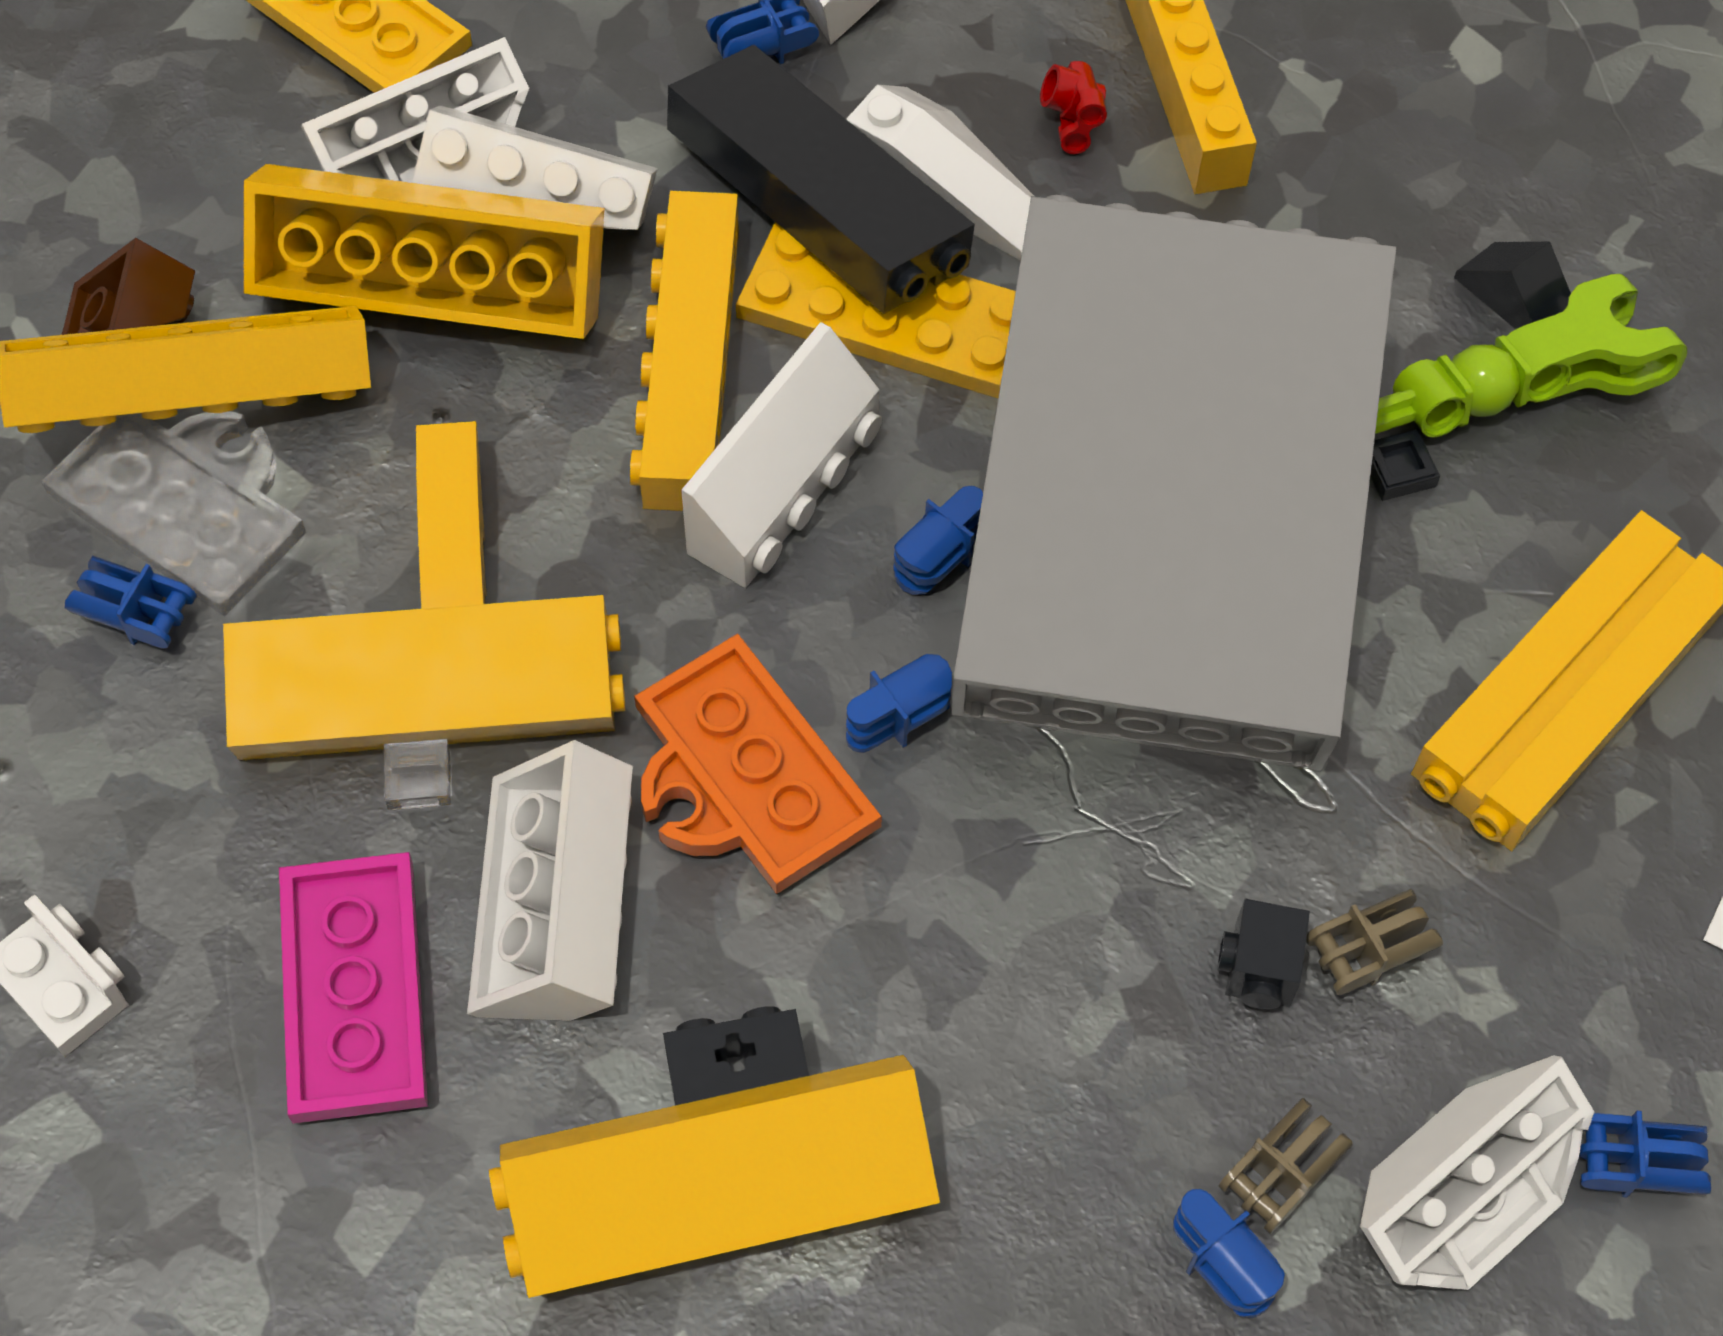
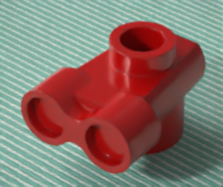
[1040,61,1107,154]

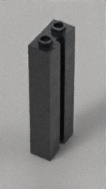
[667,45,975,314]

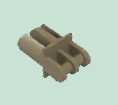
[1306,888,1443,995]
[1218,1098,1353,1234]

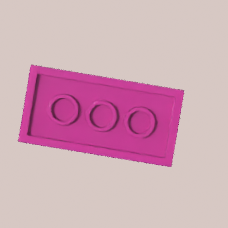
[279,852,428,1124]

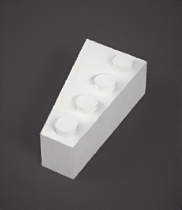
[412,106,658,230]

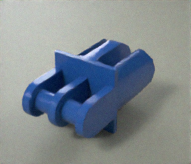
[705,0,819,65]
[893,486,983,595]
[65,555,197,648]
[846,654,952,753]
[1580,1111,1711,1198]
[1173,1189,1285,1318]

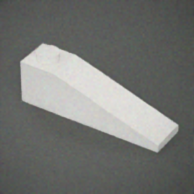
[846,85,1035,261]

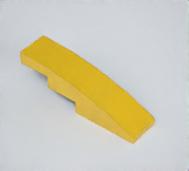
[416,421,487,609]

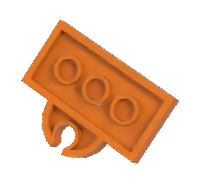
[634,633,882,894]

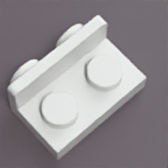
[0,894,129,1057]

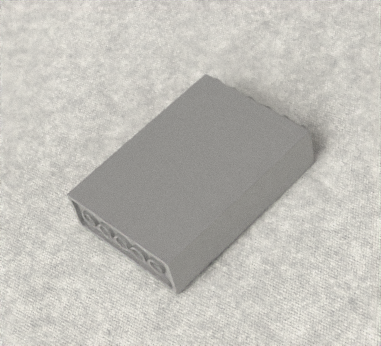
[951,195,1396,771]

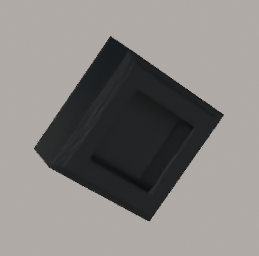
[1370,429,1440,501]

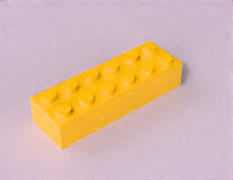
[244,164,605,339]

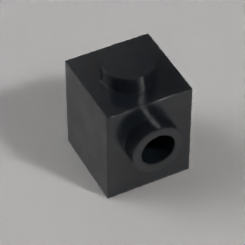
[1217,899,1310,1009]

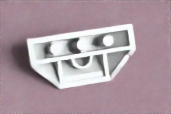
[301,37,529,183]
[1360,1055,1594,1290]

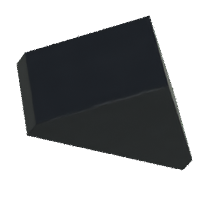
[1454,241,1571,329]

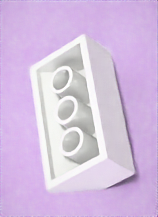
[681,322,882,589]
[467,740,633,1021]

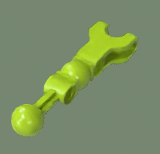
[1375,274,1687,437]

